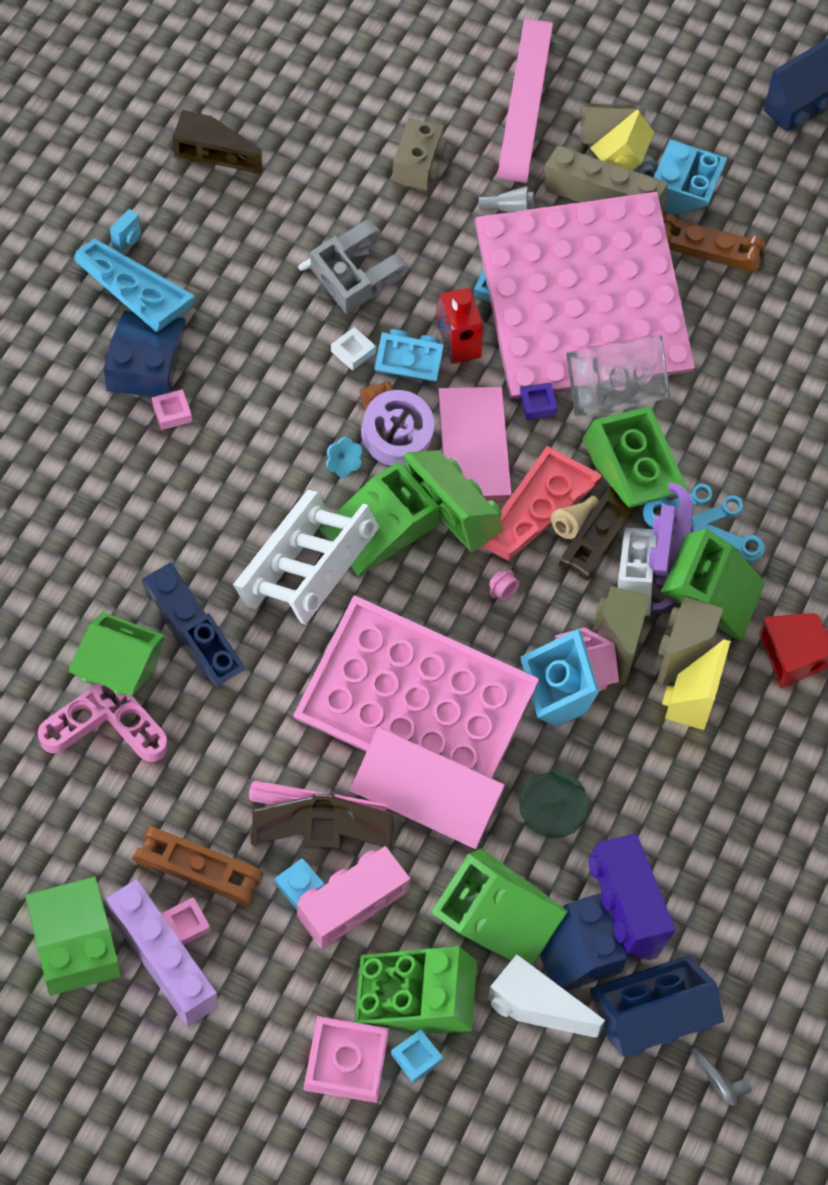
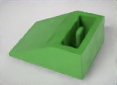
[319,461,439,577]
[661,529,765,641]
[431,848,568,966]
[354,946,477,1034]

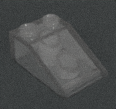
[566,335,670,416]

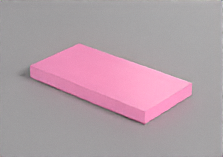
[438,387,511,501]
[349,727,506,849]

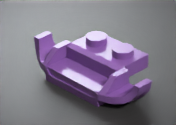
[649,482,695,614]

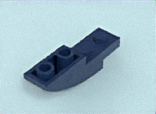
[142,562,246,687]

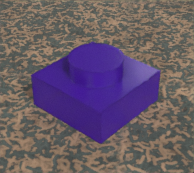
[520,383,558,420]

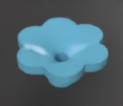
[326,437,362,478]

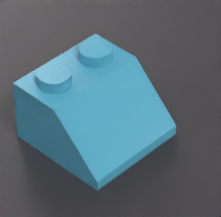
[520,629,599,727]

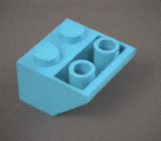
[654,140,727,215]

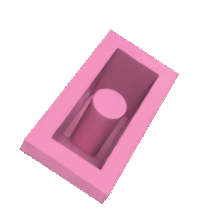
[555,628,619,691]

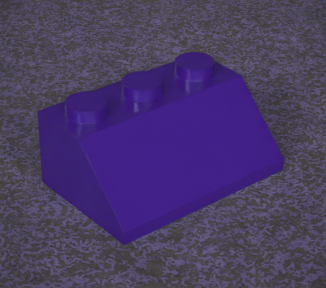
[588,833,676,960]

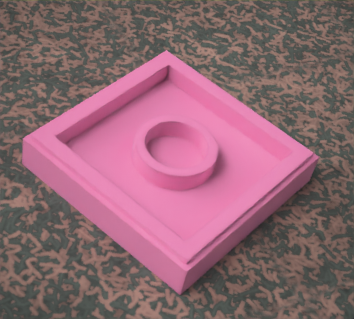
[304,1016,390,1103]

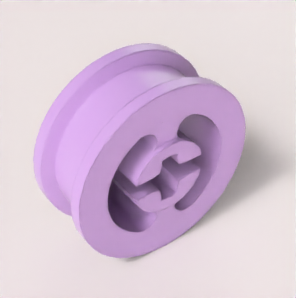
[361,390,434,466]

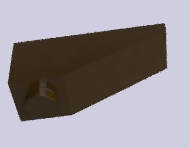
[173,110,263,174]

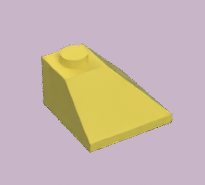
[662,640,731,730]

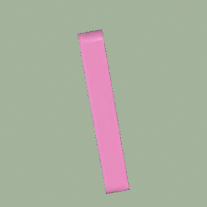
[497,18,553,183]

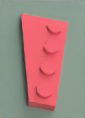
[482,446,603,561]

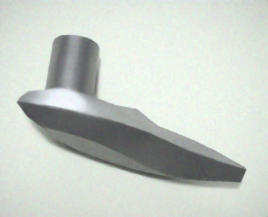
[691,1047,752,1107]

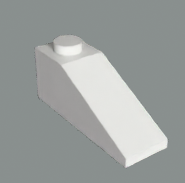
[618,527,657,616]
[488,955,605,1038]

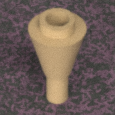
[551,496,599,539]

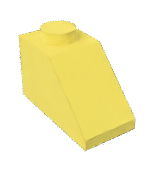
[590,110,654,171]

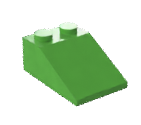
[583,406,688,508]
[25,877,121,996]

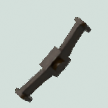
[251,793,394,850]

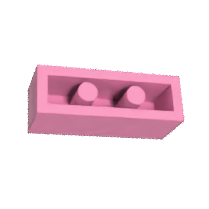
[297,846,410,950]

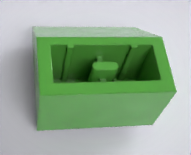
[68,612,165,696]

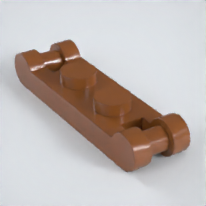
[662,213,765,271]
[132,827,264,907]

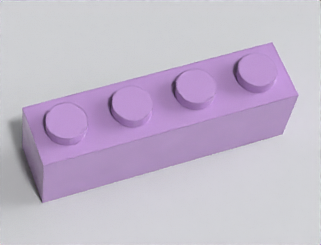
[106,879,218,1028]

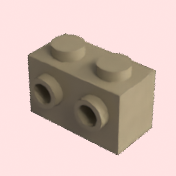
[392,118,447,190]

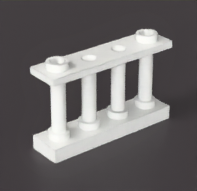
[233,490,380,625]

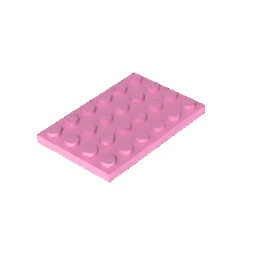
[293,595,539,779]

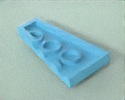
[75,238,195,332]

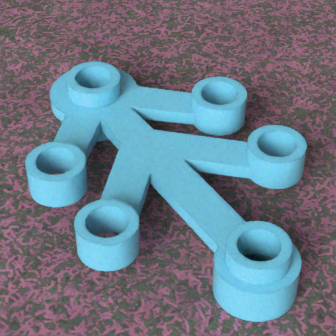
[643,484,765,564]

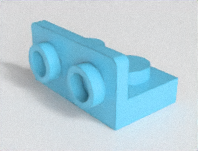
[374,329,445,383]

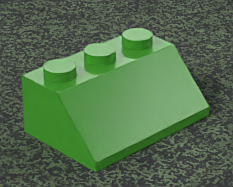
[403,450,503,553]

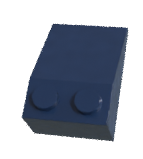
[104,310,186,397]

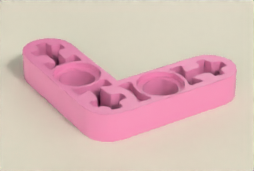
[38,684,168,762]

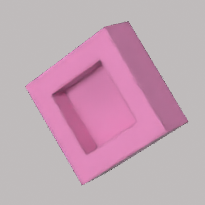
[152,389,192,430]
[161,897,211,946]

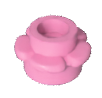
[489,570,519,601]

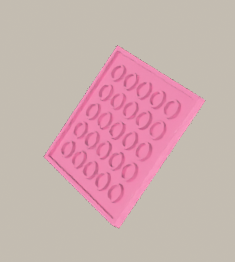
[475,192,695,399]

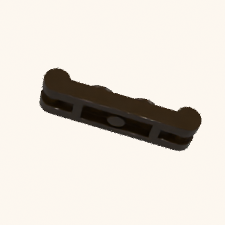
[559,486,640,581]

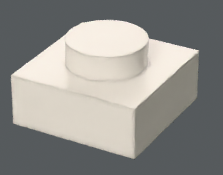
[331,327,376,371]

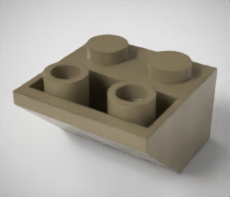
[653,596,723,686]

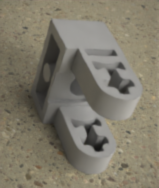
[310,220,408,315]

